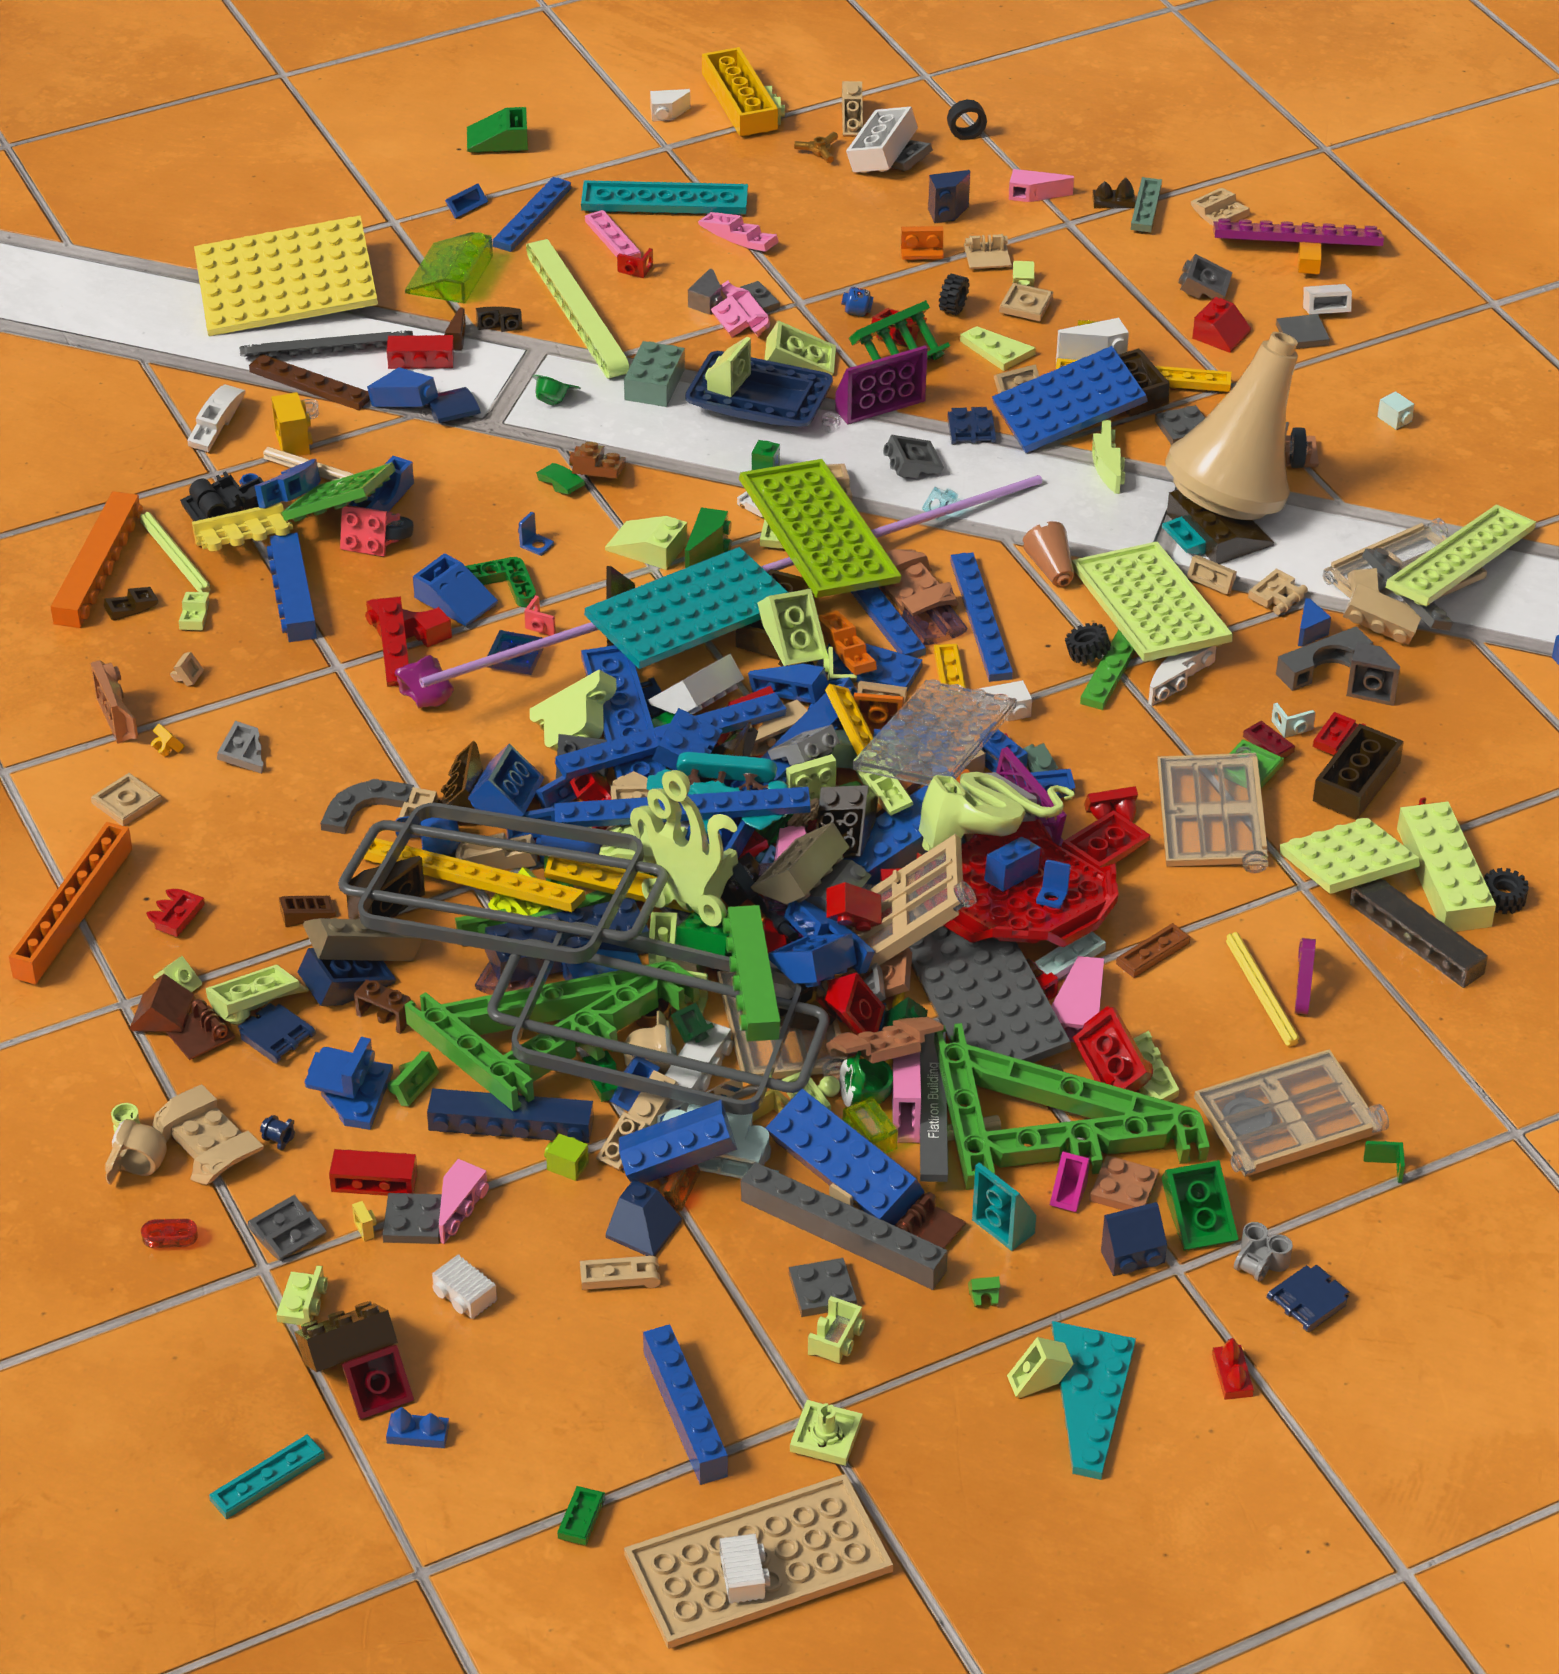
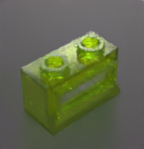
[841,1096,898,1154]

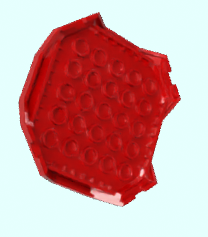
[916,819,1118,948]

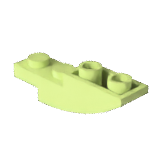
[1092,420,1125,494]

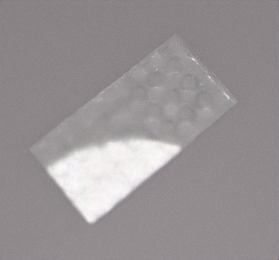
[853,679,1017,786]

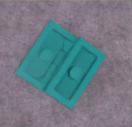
[1162,516,1206,554]

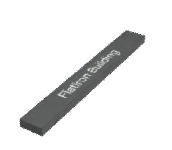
[920,1032,948,1182]

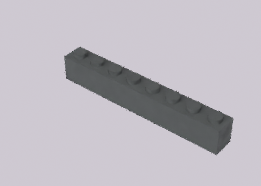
[740,1162,947,1290]

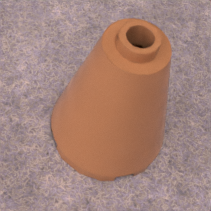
[1022,521,1074,587]

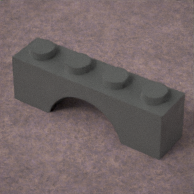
[1276,626,1373,691]

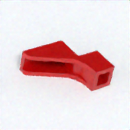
[365,599,452,648]

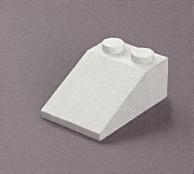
[1056,318,1129,362]

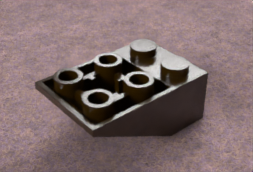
[816,785,878,858]

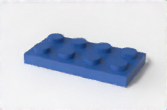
[816,643,923,691]

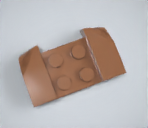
[881,549,959,616]
[825,1017,944,1063]

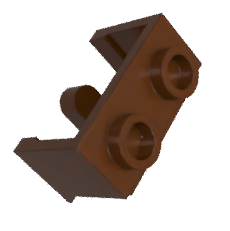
[354,980,411,1034]

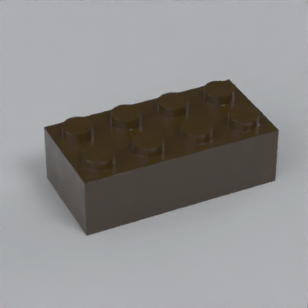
[736,569,814,659]
[1313,723,1404,819]

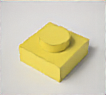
[352,1201,377,1242]

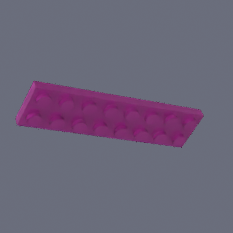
[1213,218,1384,246]

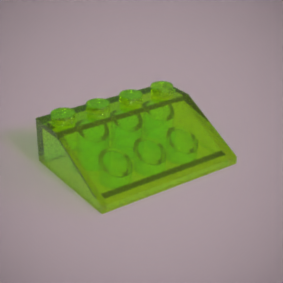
[405,232,493,304]

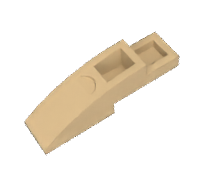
[596,1070,679,1171]

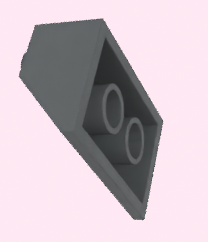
[805,860,872,913]

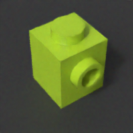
[544,1134,589,1181]

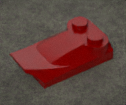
[1062,810,1151,868]
[1072,1006,1153,1092]

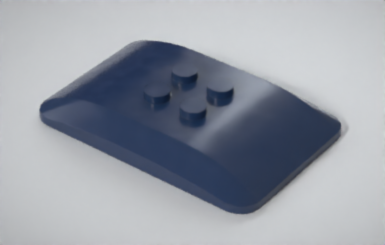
[685,351,833,427]

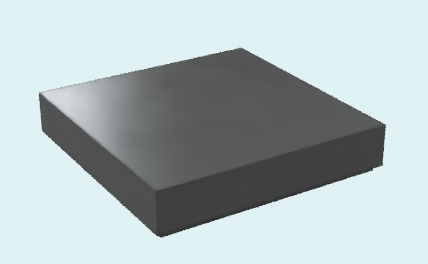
[1276,314,1330,349]

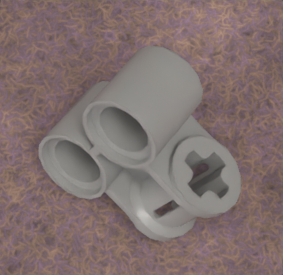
[1234,1222,1293,1282]

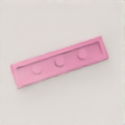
[585,210,641,258]

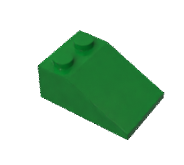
[685,507,732,568]
[1161,1160,1239,1251]

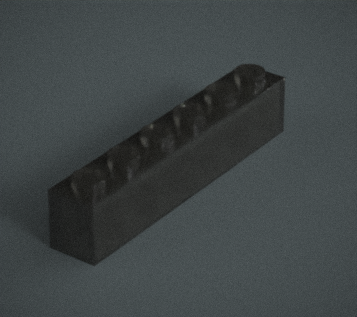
[1350,878,1488,988]

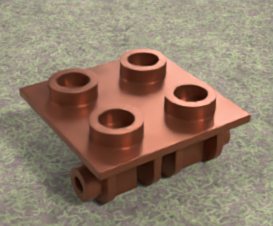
[166,999,236,1060]
[895,1192,966,1248]

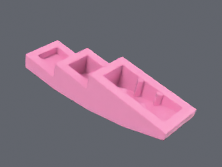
[698,212,779,252]

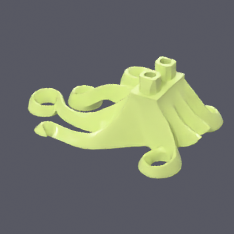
[630,770,738,926]

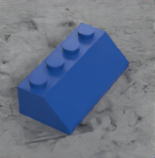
[468,743,545,817]
[619,1100,737,1184]

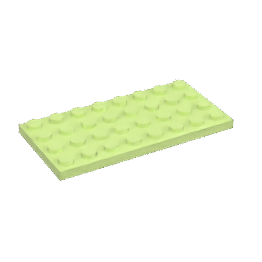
[1072,542,1233,662]

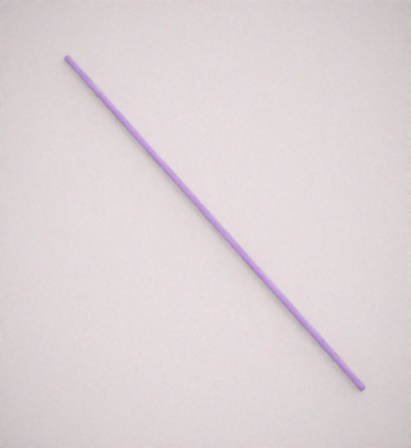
[419,475,1042,688]

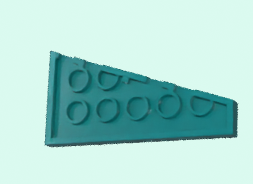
[1051,1321,1136,1480]

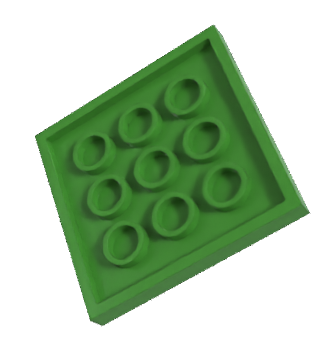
[281,462,396,522]

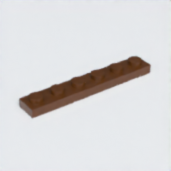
[249,354,370,410]

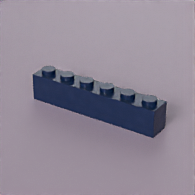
[427,1088,594,1143]

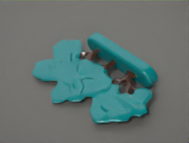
[646,752,788,833]

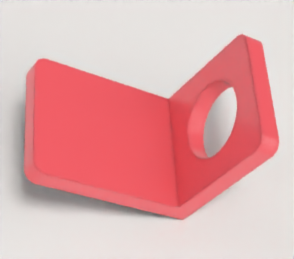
[524,595,556,636]

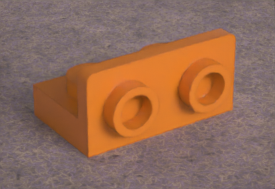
[900,226,944,261]

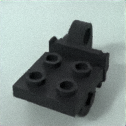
[180,471,264,522]

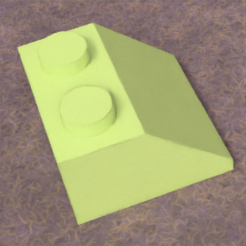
[705,337,751,397]

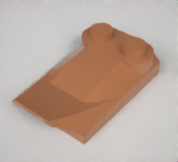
[91,660,138,744]

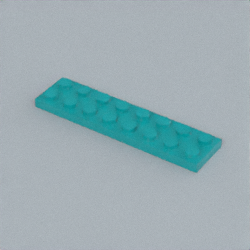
[581,180,748,215]

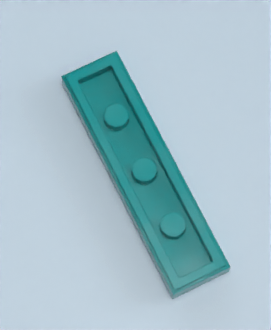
[209,1434,325,1519]

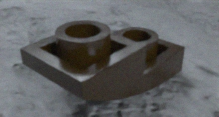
[476,307,522,332]

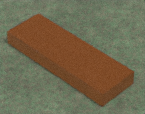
[1116,923,1191,978]

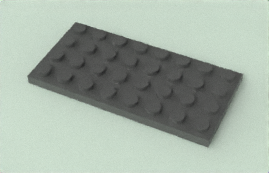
[909,926,1072,1085]

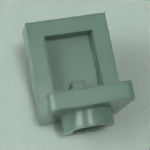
[1024,743,1058,772]

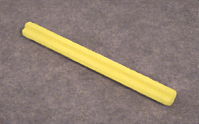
[1226,932,1299,1047]

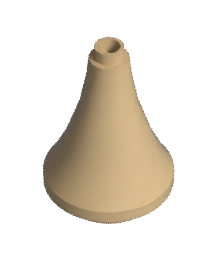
[1165,332,1298,520]

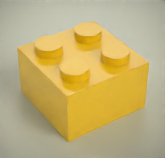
[271,392,313,456]

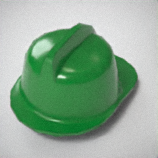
[533,375,581,405]

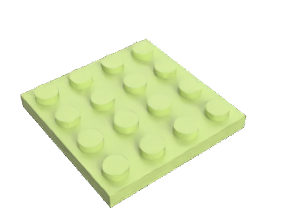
[1280,818,1420,894]

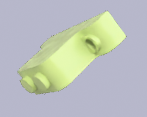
[530,670,617,752]

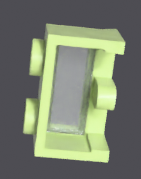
[808,1296,865,1363]

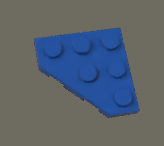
[308,1052,393,1130]

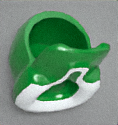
[839,1051,893,1109]

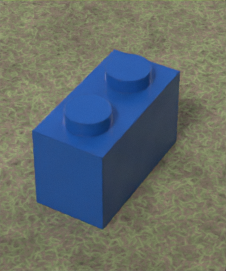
[984,837,1041,891]

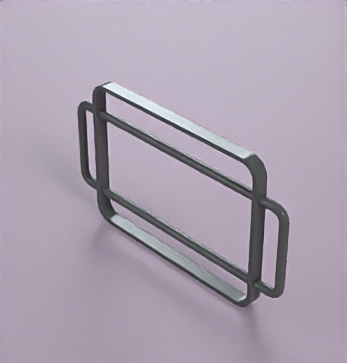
[338,803,668,964]
[487,922,830,1115]

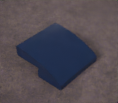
[426,387,481,423]

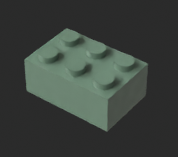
[624,341,685,407]

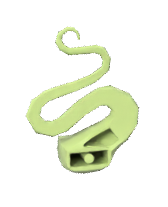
[919,772,1075,862]

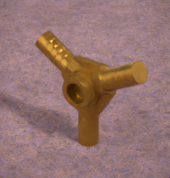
[794,132,838,163]

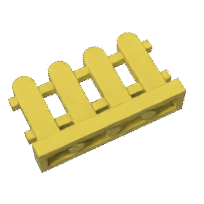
[192,502,293,551]

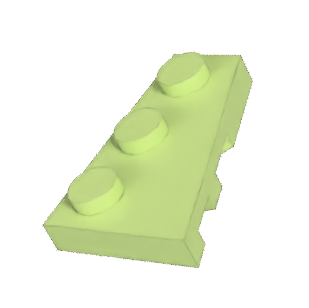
[960,326,1036,371]
[1134,1030,1179,1102]

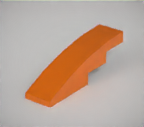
[818,611,877,675]

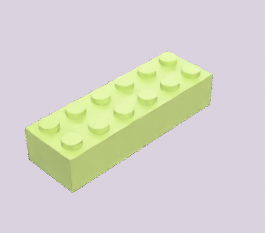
[1397,801,1496,933]

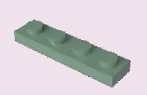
[1131,177,1162,232]

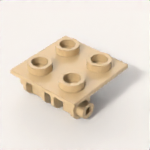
[964,234,1011,270]

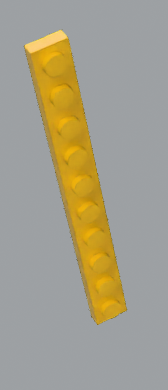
[363,838,586,912]

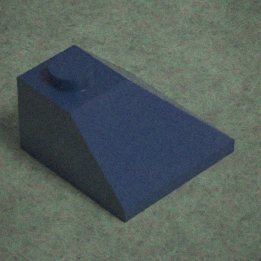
[605,1179,682,1256]

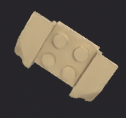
[153,1084,264,1185]

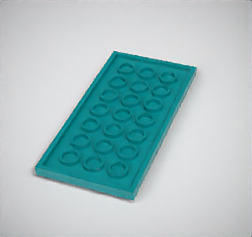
[584,547,789,669]

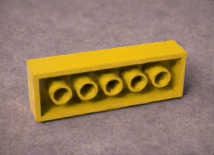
[702,47,778,136]

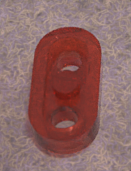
[141,1219,198,1248]

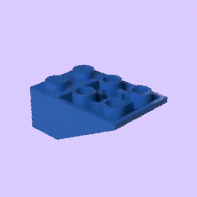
[413,553,498,626]

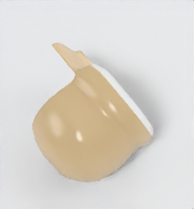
[624,1011,677,1074]
[105,1119,167,1185]

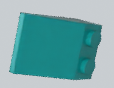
[972,1163,1036,1251]

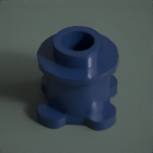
[260,1115,295,1150]

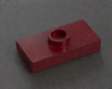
[1243,721,1295,758]

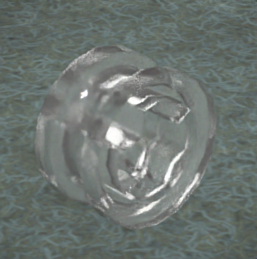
[304,399,320,419]
[821,413,841,433]

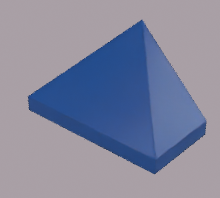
[445,183,488,218]

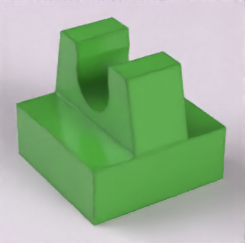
[968,1276,1000,1307]

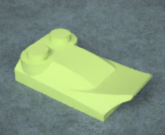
[206,964,309,1024]

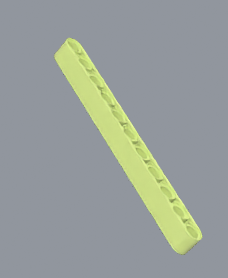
[526,239,629,378]

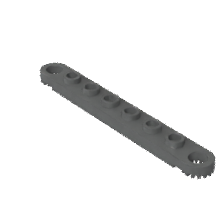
[239,330,413,358]

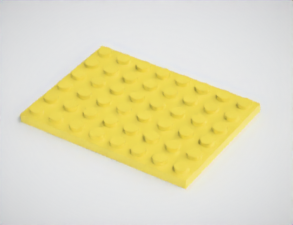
[194,216,378,336]

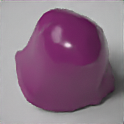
[395,655,454,709]

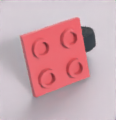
[340,505,414,556]

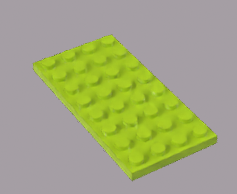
[739,459,901,598]

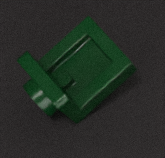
[671,1002,714,1044]

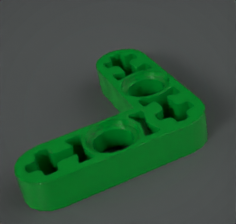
[466,557,536,608]

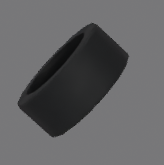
[947,99,987,140]

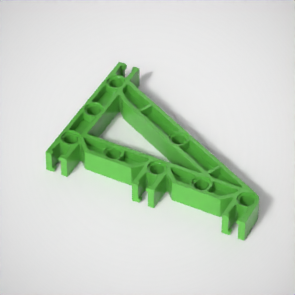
[405,961,700,1111]
[934,1023,1210,1190]

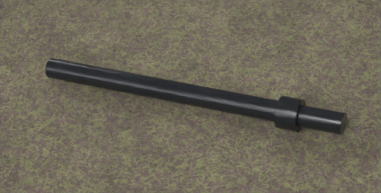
[750,894,798,942]

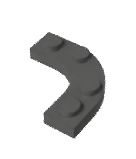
[320,779,414,834]

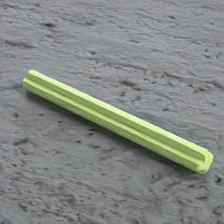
[140,512,211,592]

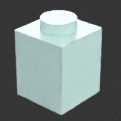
[1377,391,1414,430]

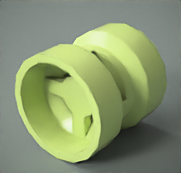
[111,1103,140,1133]

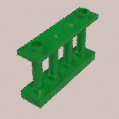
[849,300,950,361]

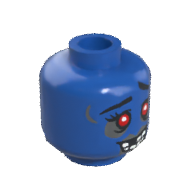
[841,287,874,317]

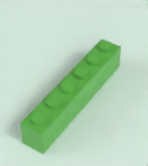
[723,905,780,1042]

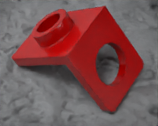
[617,248,653,278]

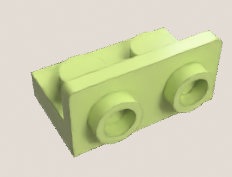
[276,1266,328,1325]

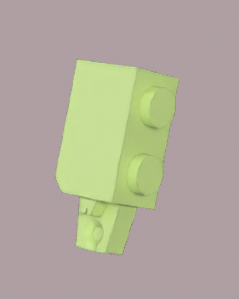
[648,912,678,964]

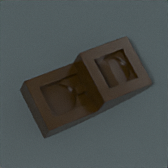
[104,587,158,620]

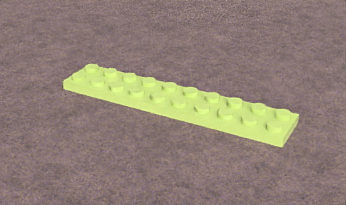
[1385,504,1536,606]

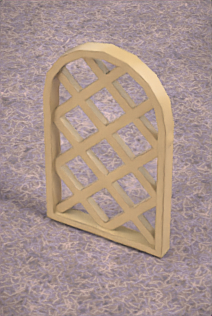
[787,798,819,827]

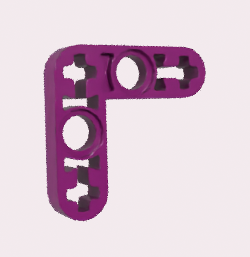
[1295,938,1316,1015]

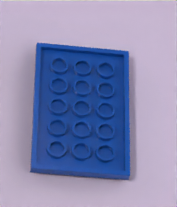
[992,346,1148,453]

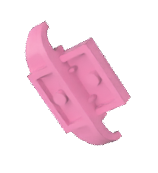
[711,280,770,338]

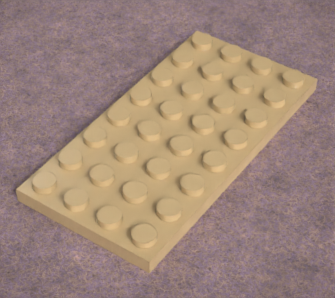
[624,1474,893,1649]

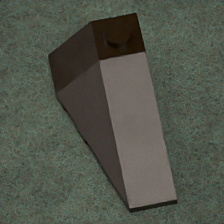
[435,741,483,823]

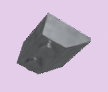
[1346,642,1400,706]

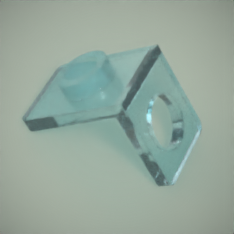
[922,487,961,520]

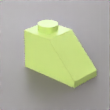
[1007,1337,1074,1398]

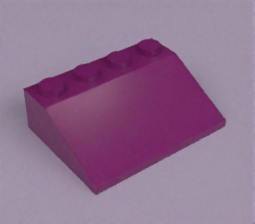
[835,345,928,425]

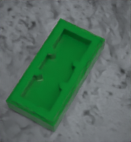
[557,1486,605,1546]

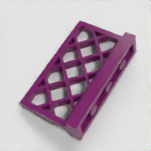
[996,747,1067,847]

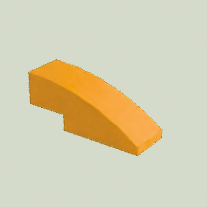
[1298,242,1321,274]

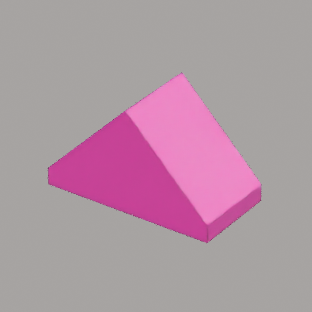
[1049,1151,1090,1212]

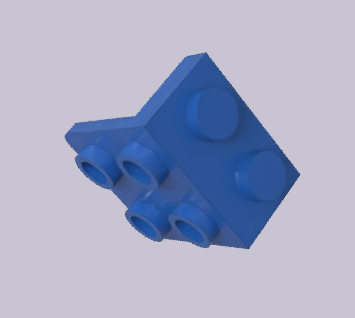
[305,1037,375,1099]

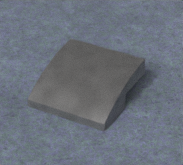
[247,1194,327,1261]

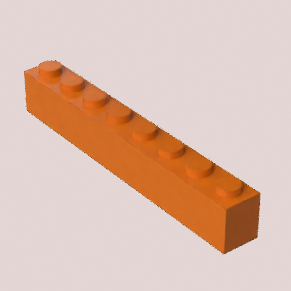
[50,491,143,628]
[9,822,133,985]

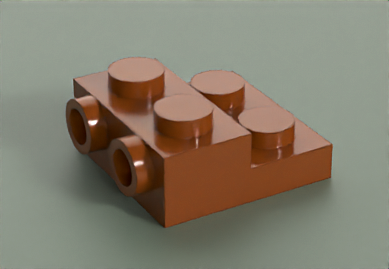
[569,442,626,478]

